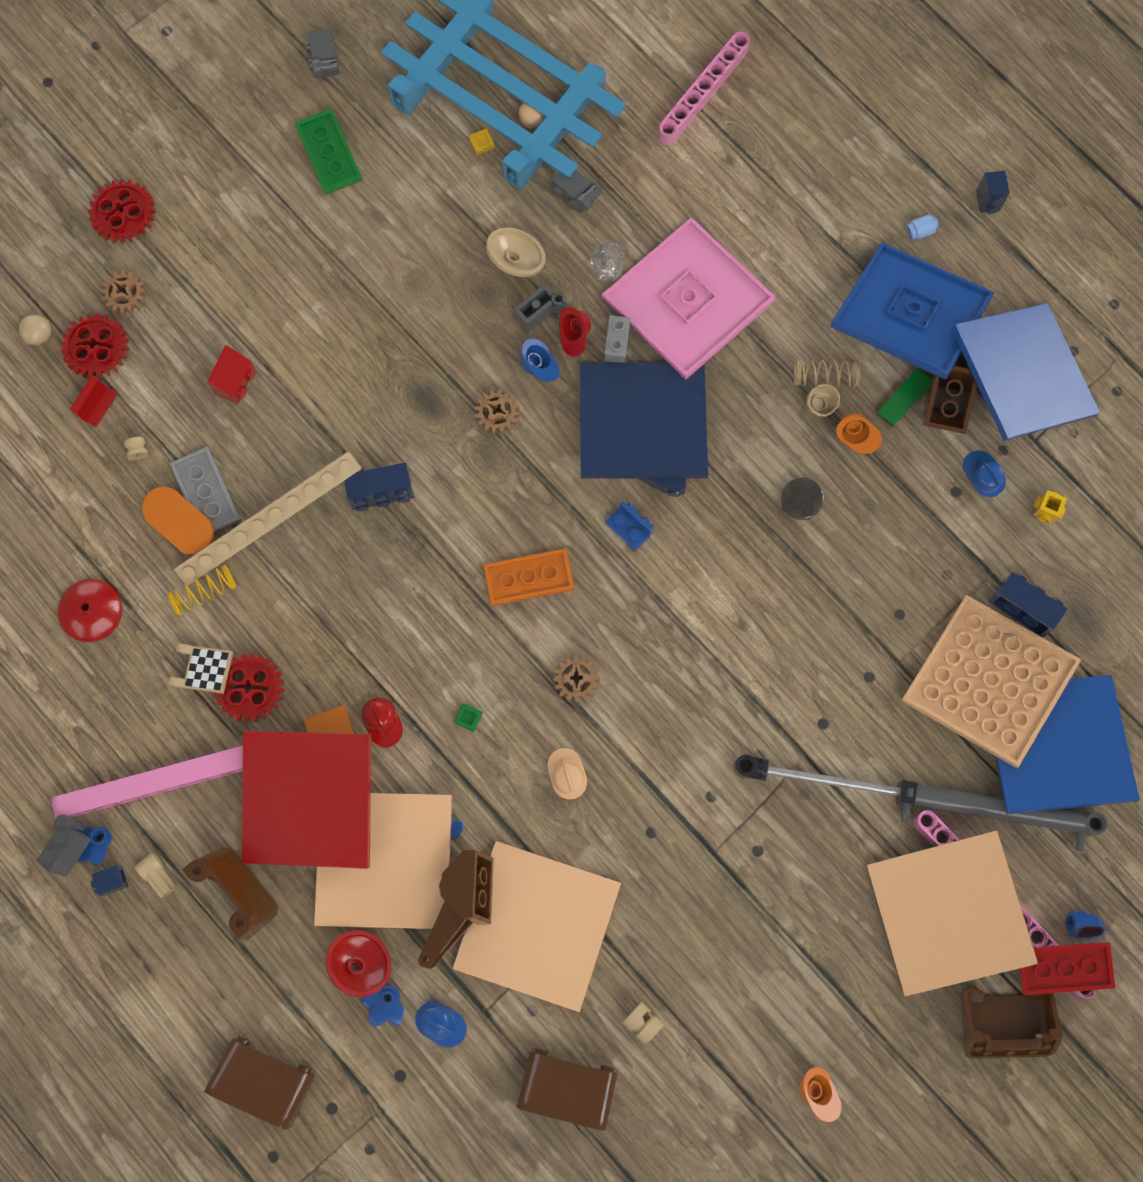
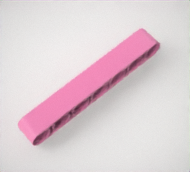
[658,32,750,145]

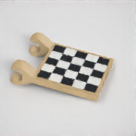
[168,643,233,694]

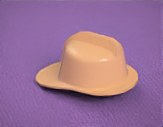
[547,748,587,800]

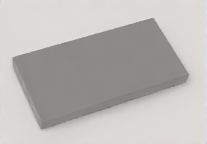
[169,446,241,533]

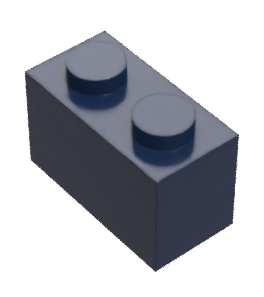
[976,170,1010,214]

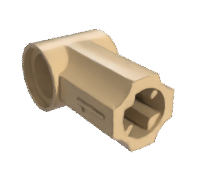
[134,852,178,899]

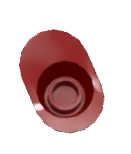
[559,307,591,357]
[361,697,403,748]

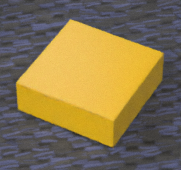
[468,128,495,155]

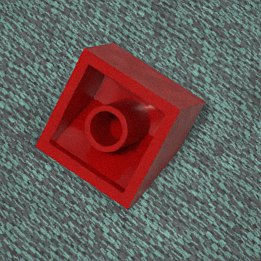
[207,345,256,404]

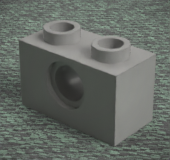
[604,315,630,363]

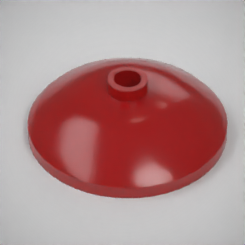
[58,579,123,642]
[325,930,391,997]

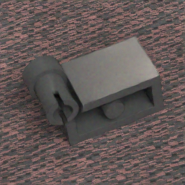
[305,29,340,78]
[551,170,603,214]
[513,284,567,333]
[36,814,91,877]

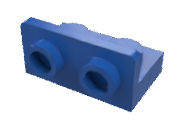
[605,501,653,552]

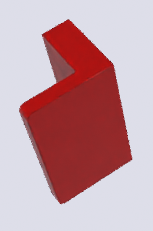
[69,375,117,427]

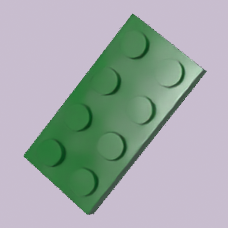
[295,108,362,195]

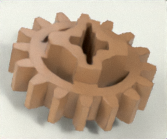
[100,270,147,315]
[474,389,520,435]
[553,655,600,703]

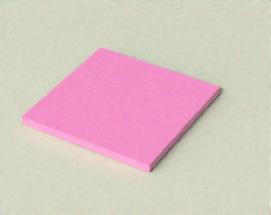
[601,217,776,380]

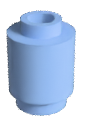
[906,214,939,240]

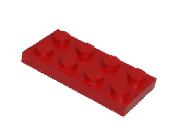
[1019,942,1116,995]

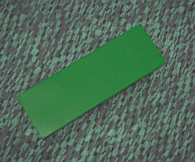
[877,368,931,427]

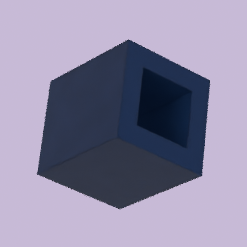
[91,865,129,896]

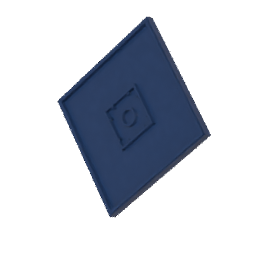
[580,363,708,479]

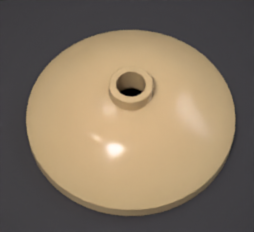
[486,228,546,277]

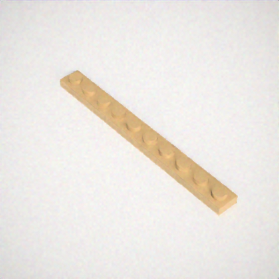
[174,450,362,586]

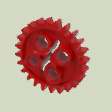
[88,179,156,244]
[60,313,130,379]
[214,653,285,724]

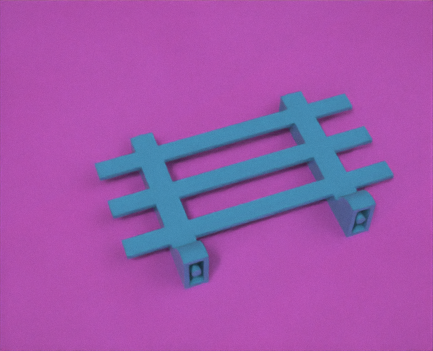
[381,0,626,191]

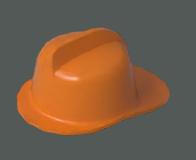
[836,413,882,454]
[799,1067,841,1123]

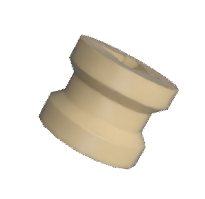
[124,437,148,460]

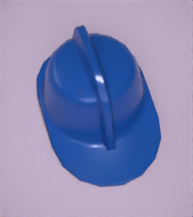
[520,339,560,382]
[963,451,1006,497]
[415,1002,467,1047]

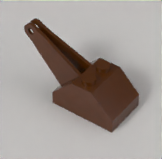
[923,352,977,434]
[418,850,494,969]

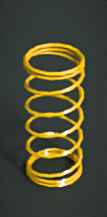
[167,564,237,617]

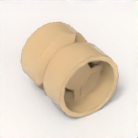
[622,1002,664,1045]

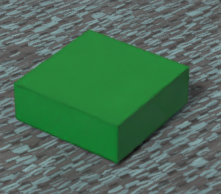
[454,704,483,732]

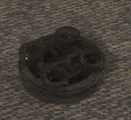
[781,478,824,520]

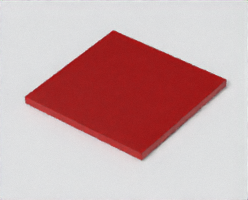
[242,731,371,869]

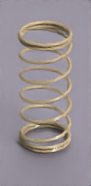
[794,359,860,387]

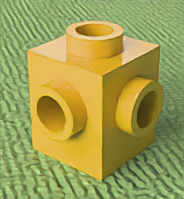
[1033,490,1068,524]

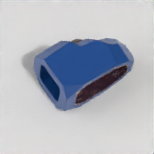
[1065,911,1106,940]

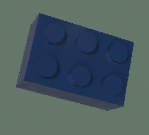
[344,462,415,511]
[989,572,1067,638]

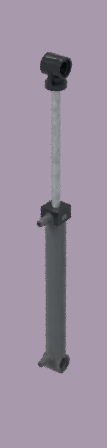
[734,754,1107,851]

